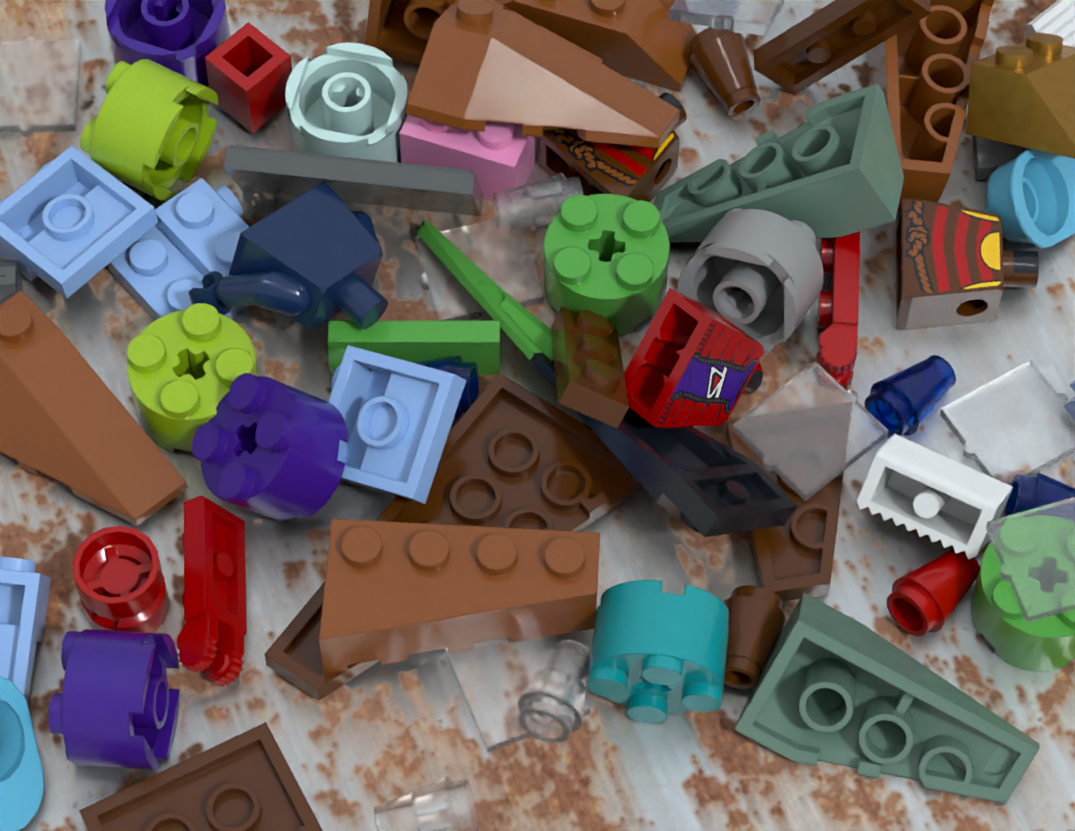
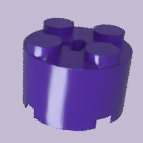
[105,0,230,87]
[192,373,348,522]
[48,629,180,770]

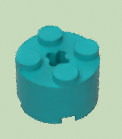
[587,580,729,723]

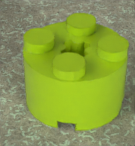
[80,59,219,201]
[127,303,259,453]

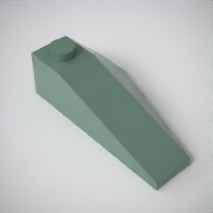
[654,83,904,243]
[734,593,1040,803]

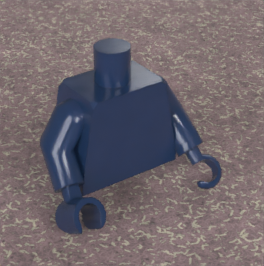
[188,181,388,329]

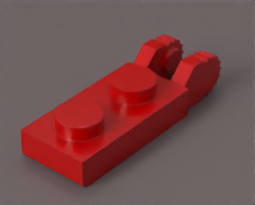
[815,231,860,394]
[177,495,247,687]

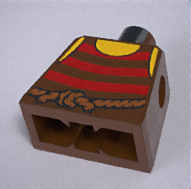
[539,92,687,202]
[896,197,1039,330]

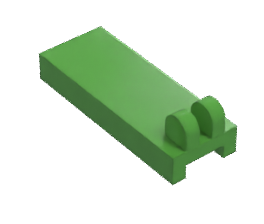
[328,321,501,382]

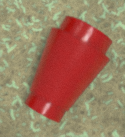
[887,548,980,636]

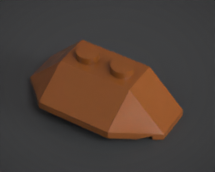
[494,0,696,92]

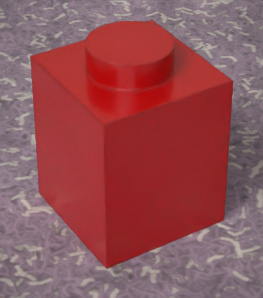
[205,22,292,134]

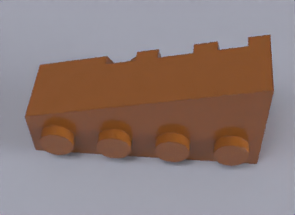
[868,0,995,212]
[319,519,600,675]

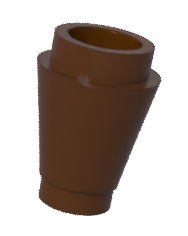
[689,23,761,116]
[723,585,786,689]

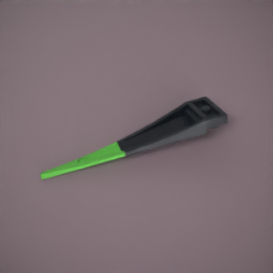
[416,220,797,537]

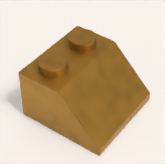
[966,33,1075,159]

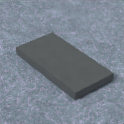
[223,145,484,216]

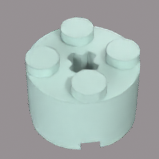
[285,43,408,163]

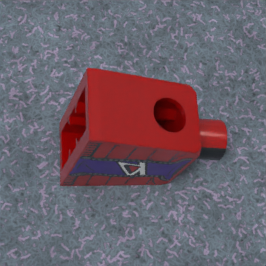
[624,288,764,428]

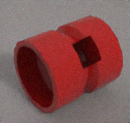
[72,526,169,633]

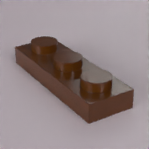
[753,0,931,95]
[551,307,629,429]

